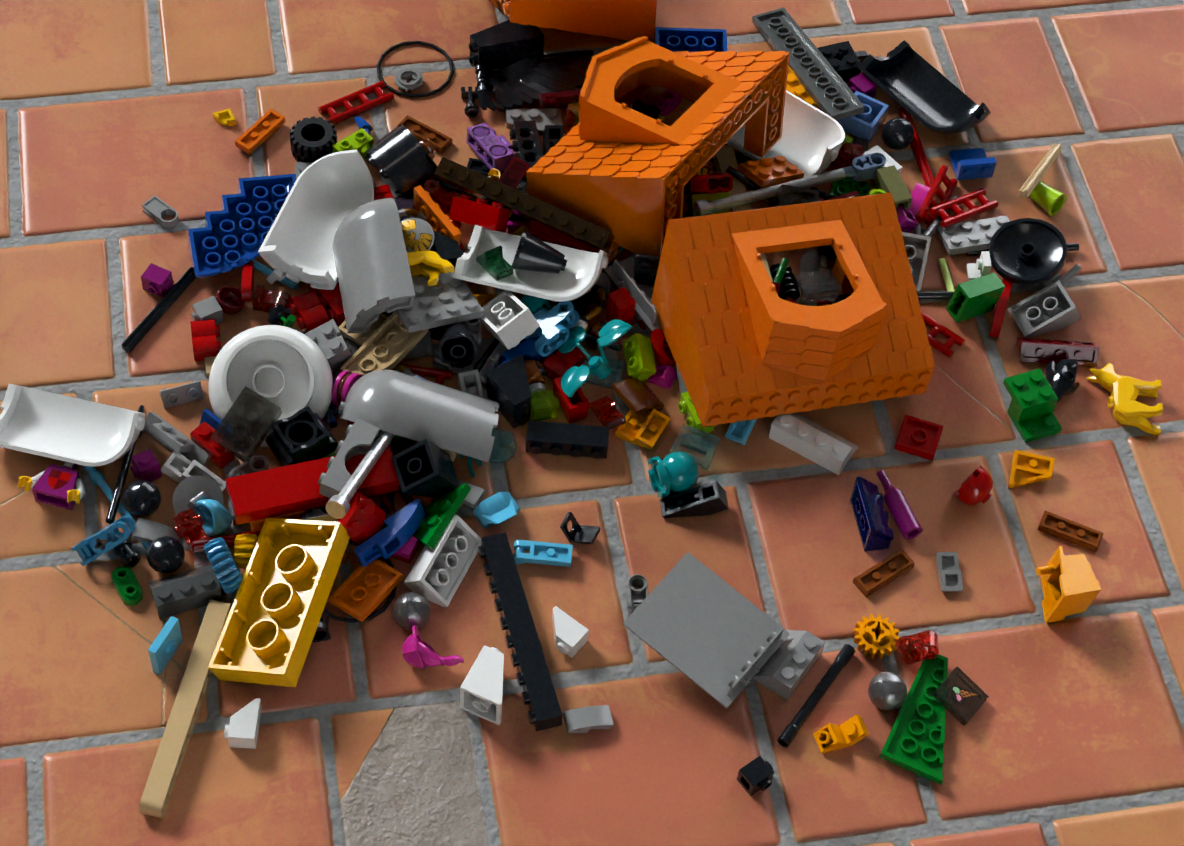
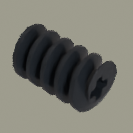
[769,263,800,301]

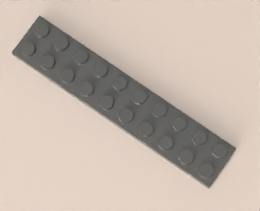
[752,7,865,121]

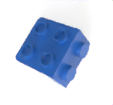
[949,148,997,180]

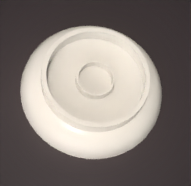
[208,325,333,447]

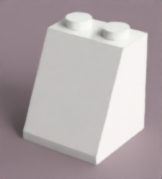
[460,645,504,726]

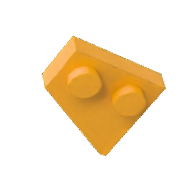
[1008,450,1055,488]

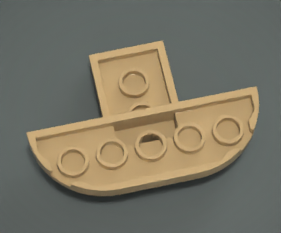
[339,312,429,376]

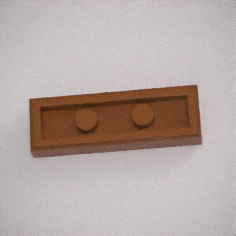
[397,115,452,154]
[1037,511,1103,552]
[853,549,915,597]

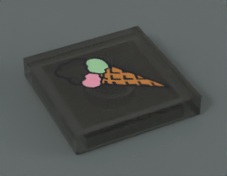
[932,666,989,726]

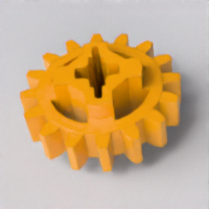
[853,614,900,659]

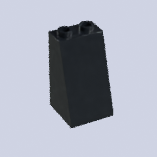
[468,20,544,70]

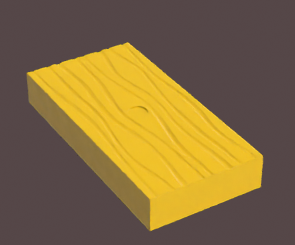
[208,518,350,687]

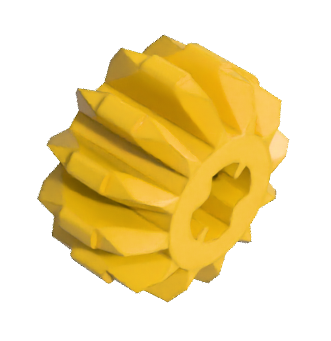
[234,533,258,569]

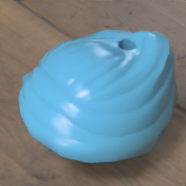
[196,499,233,536]

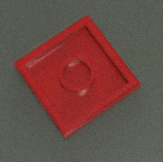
[894,414,944,461]

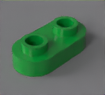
[112,566,143,606]

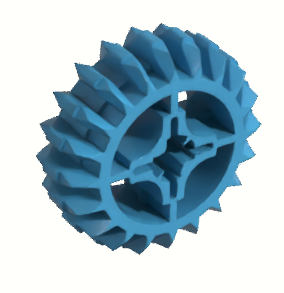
[204,537,243,595]

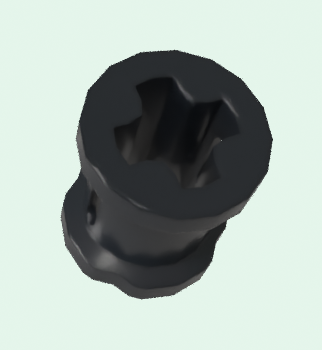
[113,540,141,568]

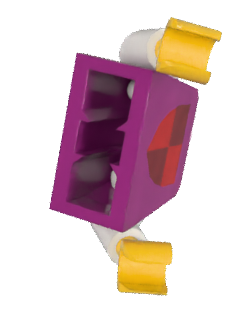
[18,461,86,511]

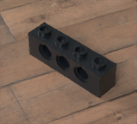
[510,120,543,182]

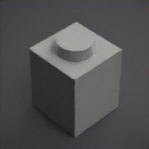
[191,296,224,325]

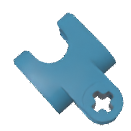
[524,301,580,357]
[71,516,135,566]

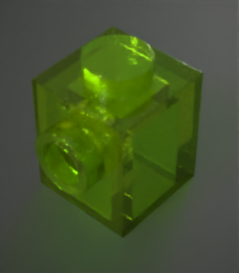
[531,390,560,421]

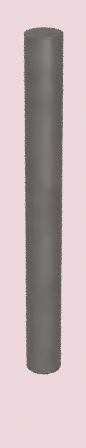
[922,196,958,237]

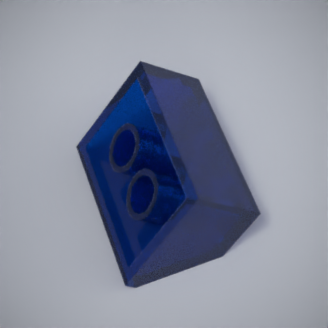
[850,477,894,552]

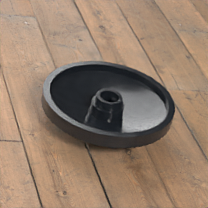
[989,218,1067,285]

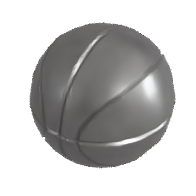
[392,592,431,630]
[868,672,907,711]

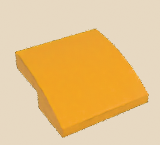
[615,408,671,449]

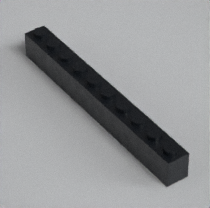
[478,532,563,731]

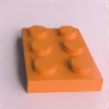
[738,156,804,187]
[329,559,404,622]

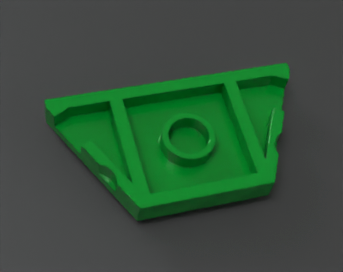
[413,483,471,549]

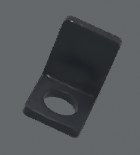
[560,512,601,544]

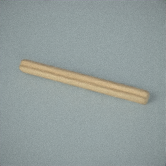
[1019,143,1062,198]

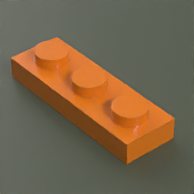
[235,109,286,155]

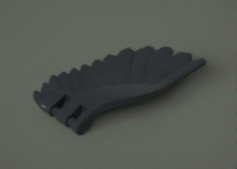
[475,50,594,112]

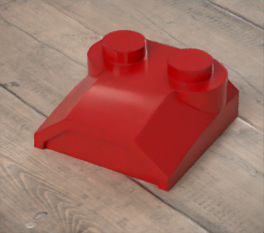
[336,491,386,546]

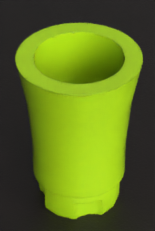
[1029,180,1067,216]

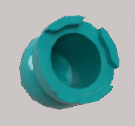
[648,452,699,498]

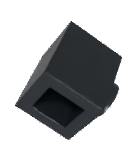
[737,756,774,796]

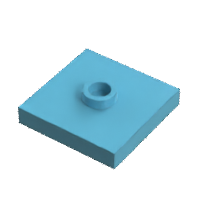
[148,616,183,675]

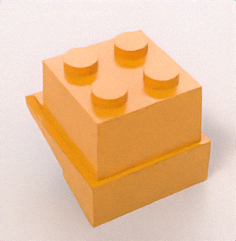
[1036,546,1101,623]

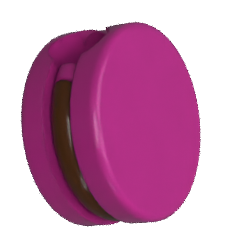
[332,371,362,407]

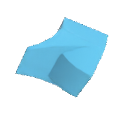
[473,492,520,529]

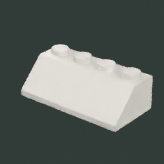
[769,413,858,475]
[404,515,481,607]

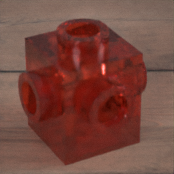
[173,508,206,545]

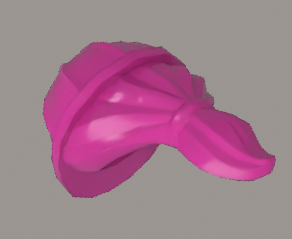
[402,625,464,669]

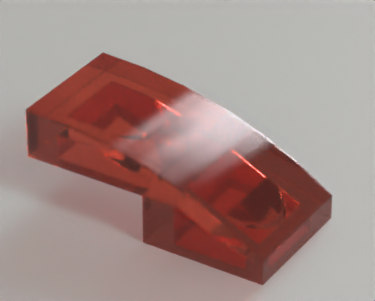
[589,396,626,430]

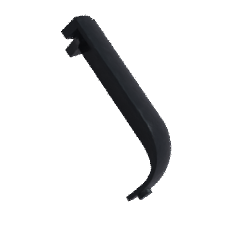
[857,40,991,134]

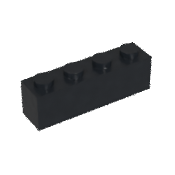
[526,420,609,459]

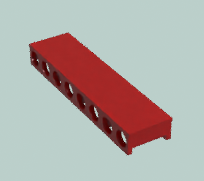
[225,445,399,525]

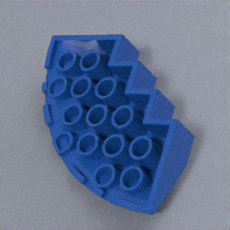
[188,174,296,278]

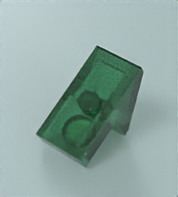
[476,246,513,281]

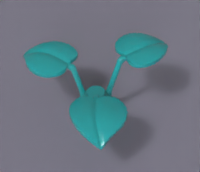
[557,319,633,398]

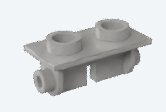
[160,380,204,409]

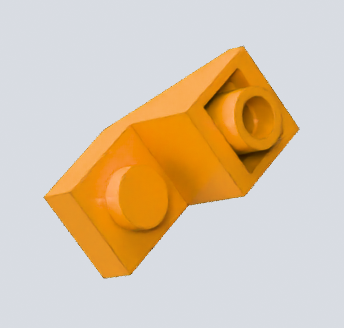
[813,714,869,754]

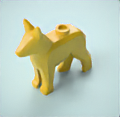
[407,250,454,286]
[1086,363,1163,435]

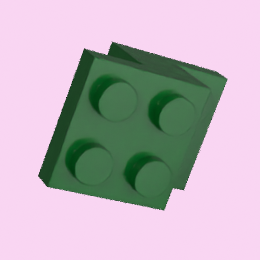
[1003,368,1062,443]

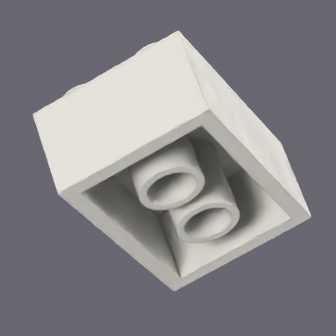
[479,290,540,350]

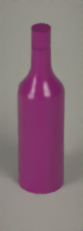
[876,470,923,540]

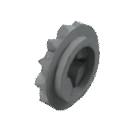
[395,68,424,92]

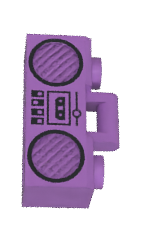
[466,123,515,172]

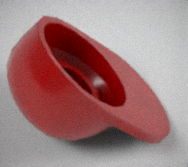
[650,329,676,366]

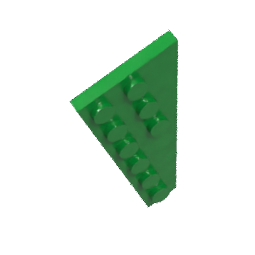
[879,650,948,785]

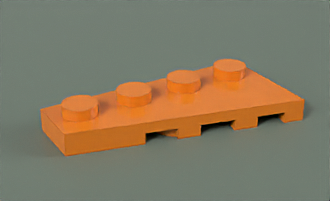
[414,185,462,245]

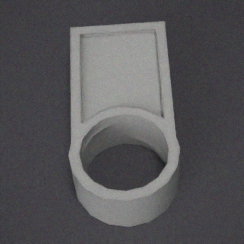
[142,195,179,228]

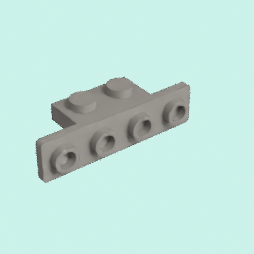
[143,412,210,467]

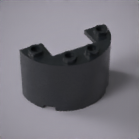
[364,124,440,204]

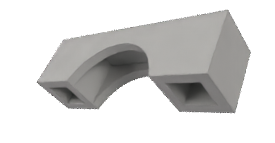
[318,418,380,498]

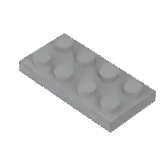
[936,215,1010,255]

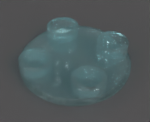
[489,429,517,463]

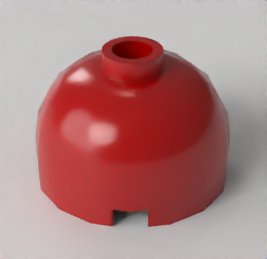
[953,465,993,506]

